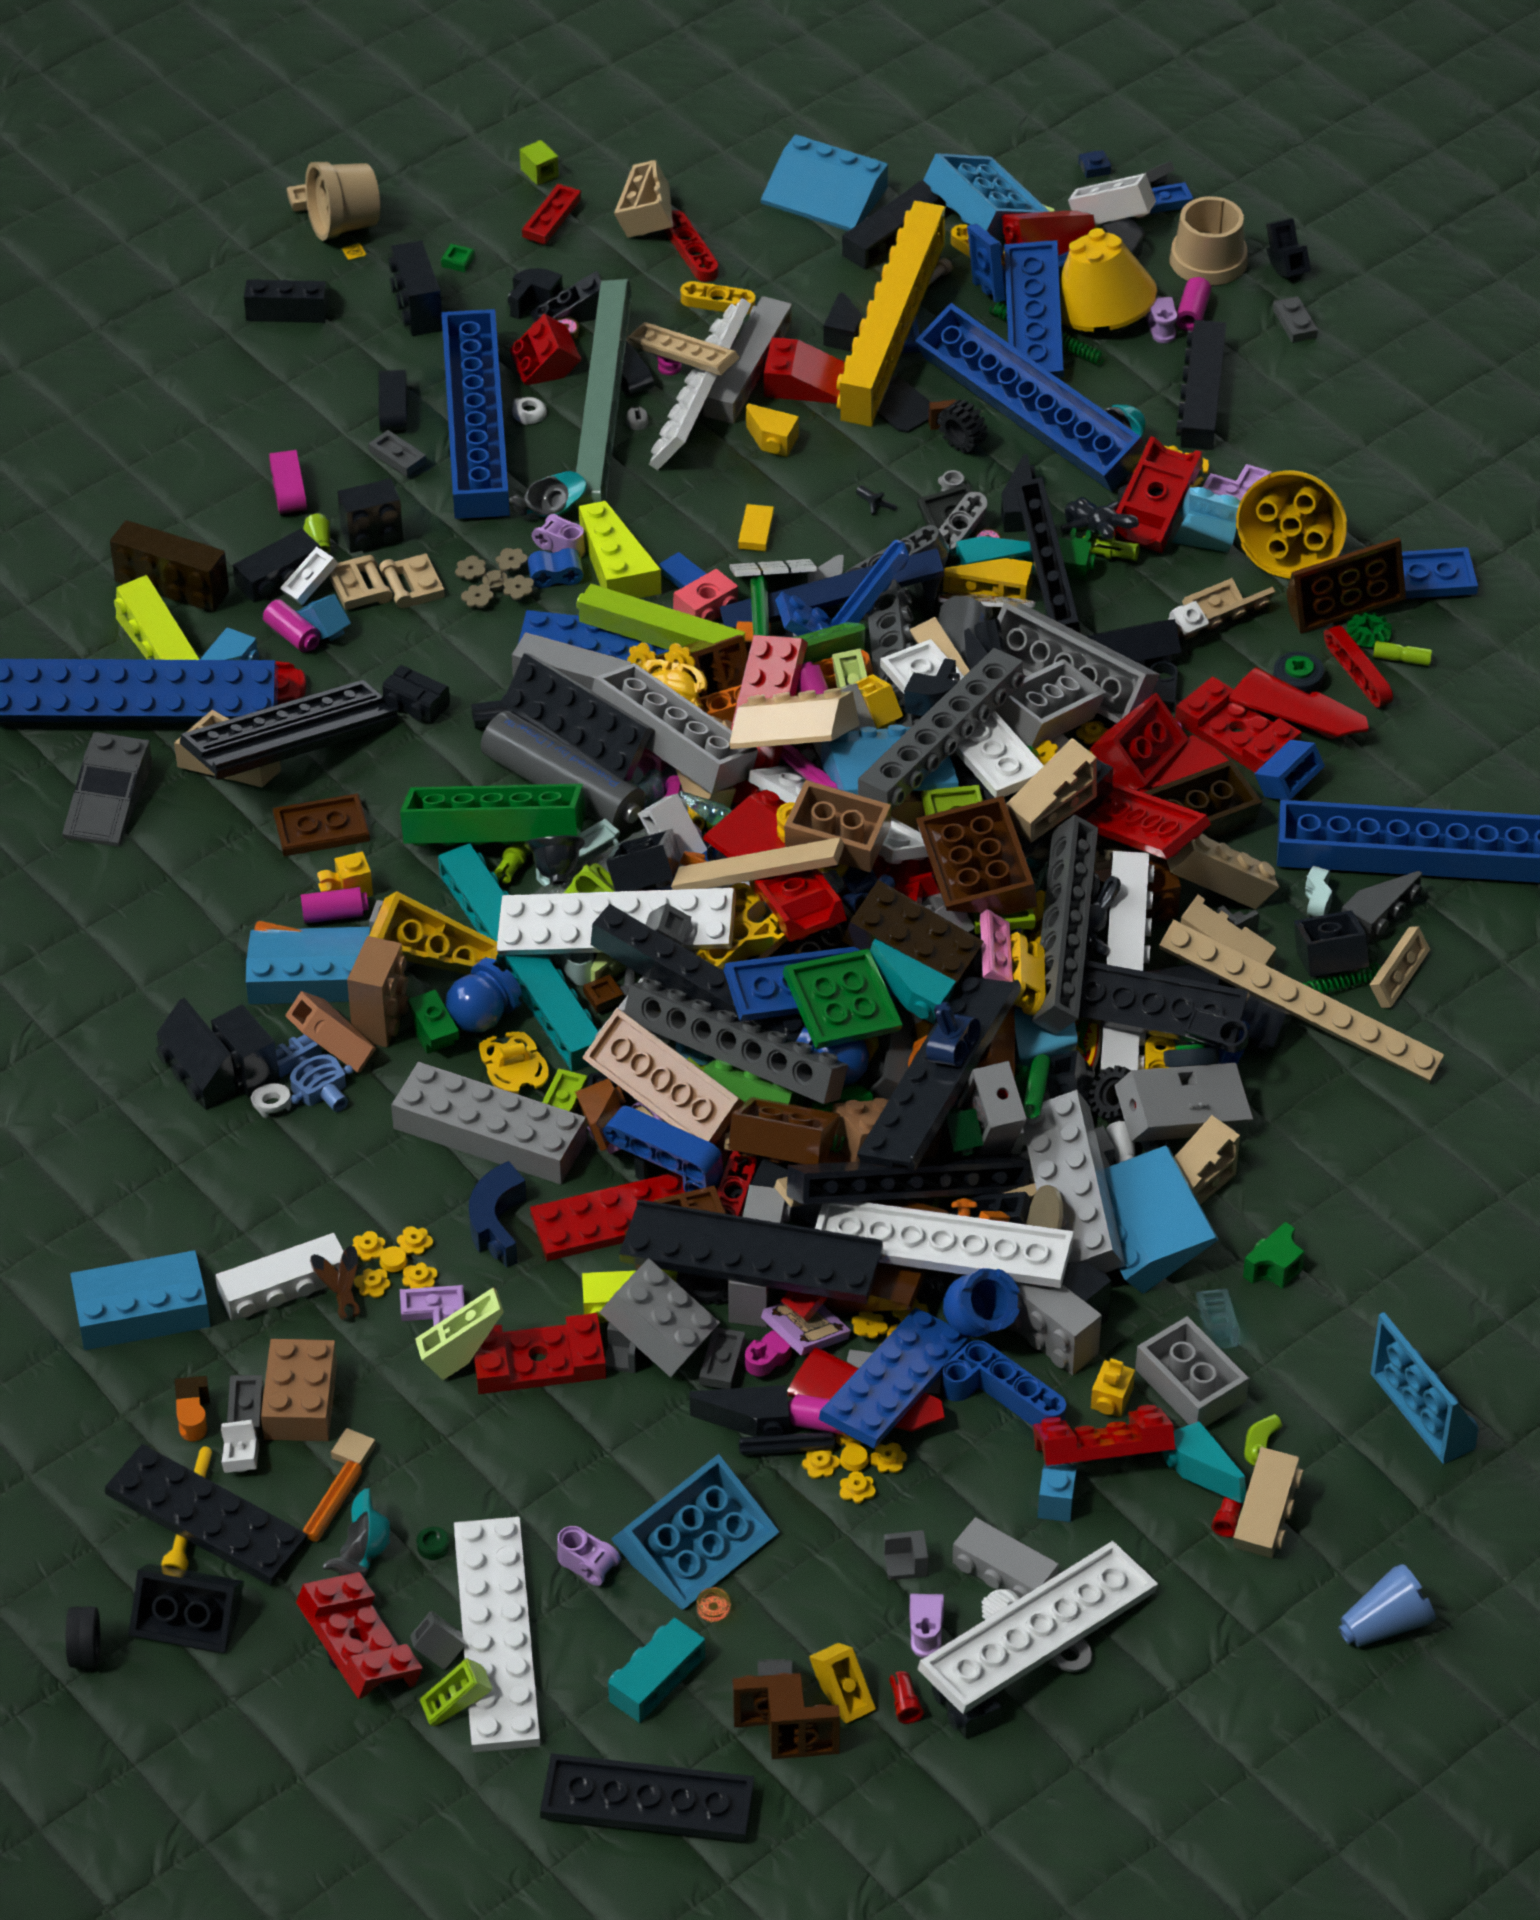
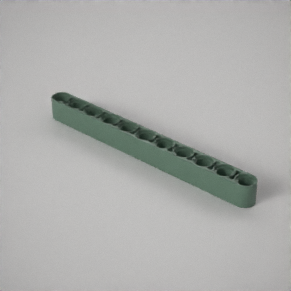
[575,279,632,508]

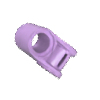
[1145,297,1177,343]
[532,514,586,558]
[557,1526,621,1586]
[910,1594,944,1658]

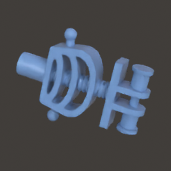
[276,1033,354,1112]

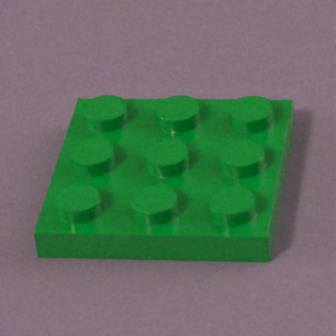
[782,949,903,1049]

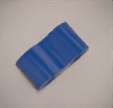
[528,548,584,588]

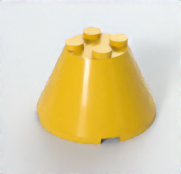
[1059,228,1157,332]
[1236,470,1347,579]

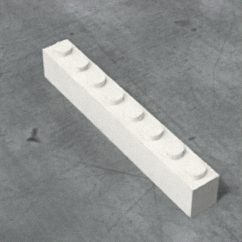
[1100,851,1154,1079]

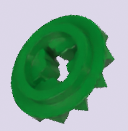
[1347,612,1392,647]

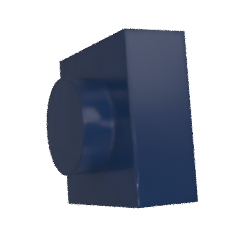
[1078,150,1111,178]

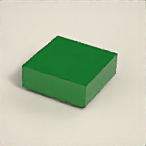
[441,244,475,273]

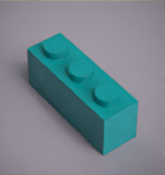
[608,1617,705,1723]

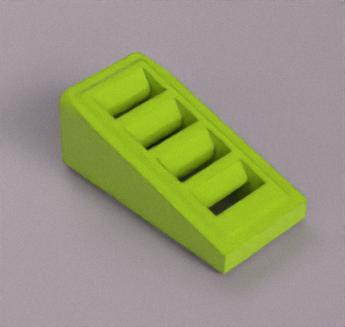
[419,1658,493,1727]

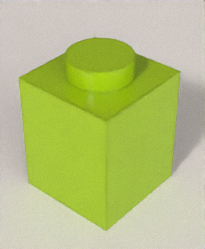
[520,140,559,186]

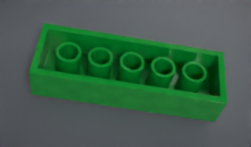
[400,784,586,846]

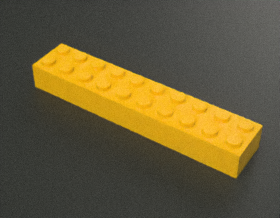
[836,200,945,427]

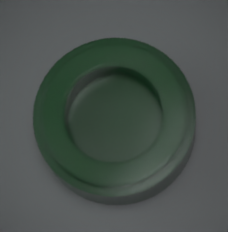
[416,1526,450,1560]

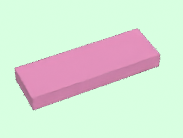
[980,909,1013,982]

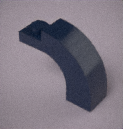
[469,1161,527,1268]

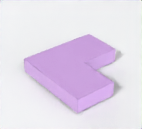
[1202,464,1272,501]
[400,1285,465,1326]

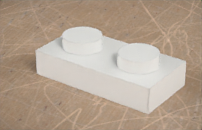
[280,547,338,605]

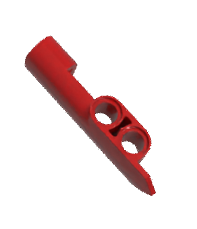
[1229,667,1369,739]
[787,1347,945,1432]

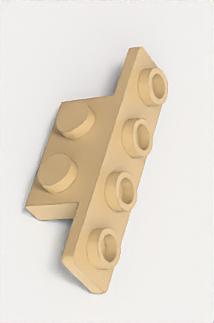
[1177,578,1276,640]

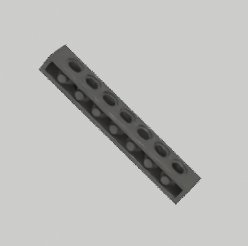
[867,579,922,729]
[858,648,1025,811]
[1031,814,1098,1035]
[624,979,848,1104]

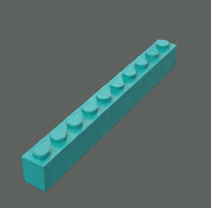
[438,843,600,1072]

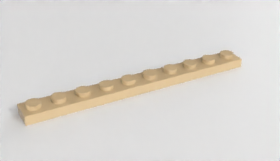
[1159,919,1444,1084]

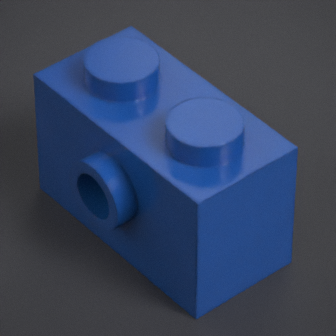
[1254,740,1325,800]

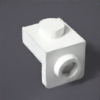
[1168,601,1209,635]
[221,1420,259,1473]

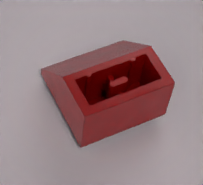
[509,313,581,386]

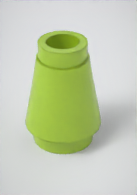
[303,514,331,554]

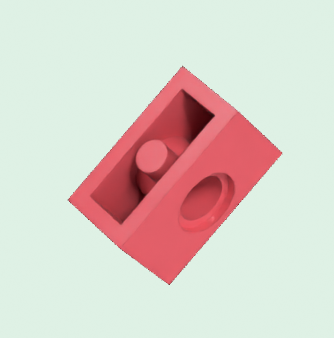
[673,569,738,621]

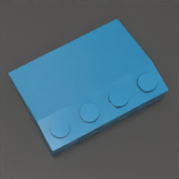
[761,135,888,231]
[923,153,1050,238]
[821,725,959,795]
[246,927,370,1004]
[1104,1145,1219,1294]
[70,1250,210,1350]
[1370,1312,1479,1464]
[611,1454,779,1610]

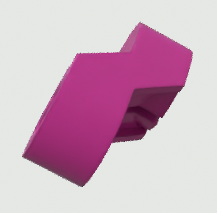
[745,1330,792,1376]

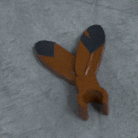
[310,1245,360,1320]

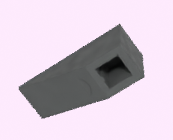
[1342,871,1423,944]

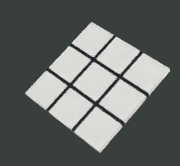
[730,559,817,577]

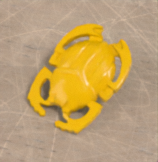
[642,659,707,708]
[479,1031,549,1094]

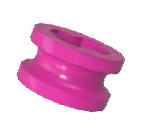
[658,355,682,375]

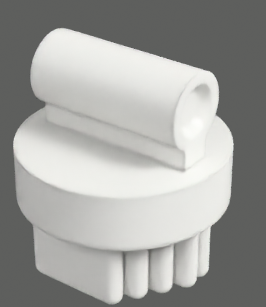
[982,1589,1019,1620]

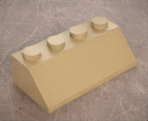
[729,688,860,749]
[1167,834,1279,909]

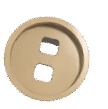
[305,162,380,241]
[1169,197,1248,285]

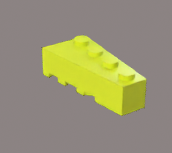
[579,501,661,598]
[114,575,199,660]

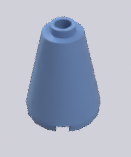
[1338,1564,1436,1647]

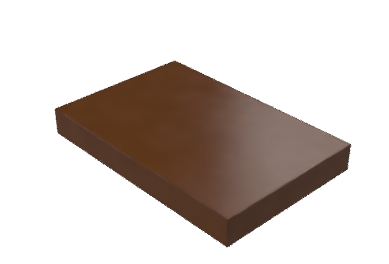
[273,793,370,857]

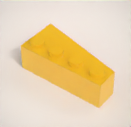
[369,891,498,975]

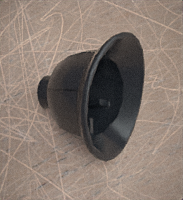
[524,835,585,886]

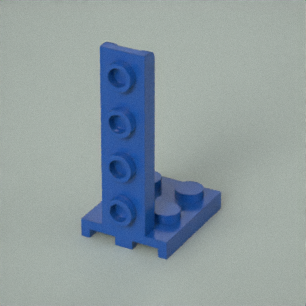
[967,223,1069,303]
[775,540,910,636]

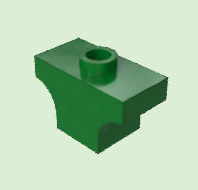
[407,990,460,1054]
[1243,1222,1305,1288]

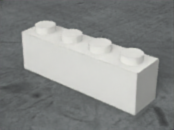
[215,1233,344,1321]

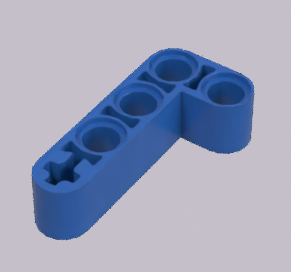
[603,1106,723,1192]
[942,1340,1066,1426]

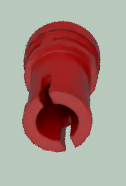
[1211,1496,1243,1538]
[889,1671,924,1724]

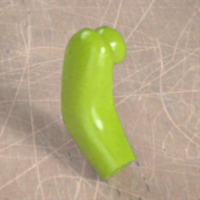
[1244,1414,1282,1466]

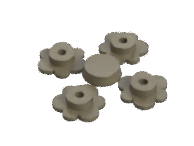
[455,548,534,608]

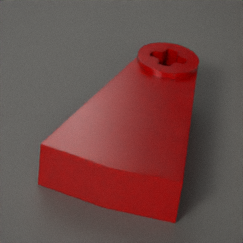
[1139,735,1229,792]

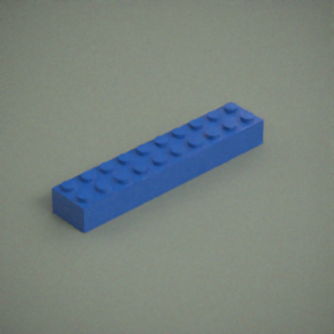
[915,303,1146,492]
[442,309,510,519]
[0,659,278,723]
[1277,800,1540,883]

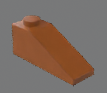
[575,1078,626,1151]

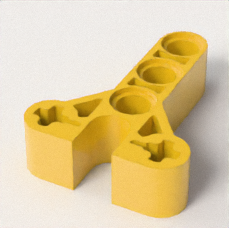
[696,883,785,971]

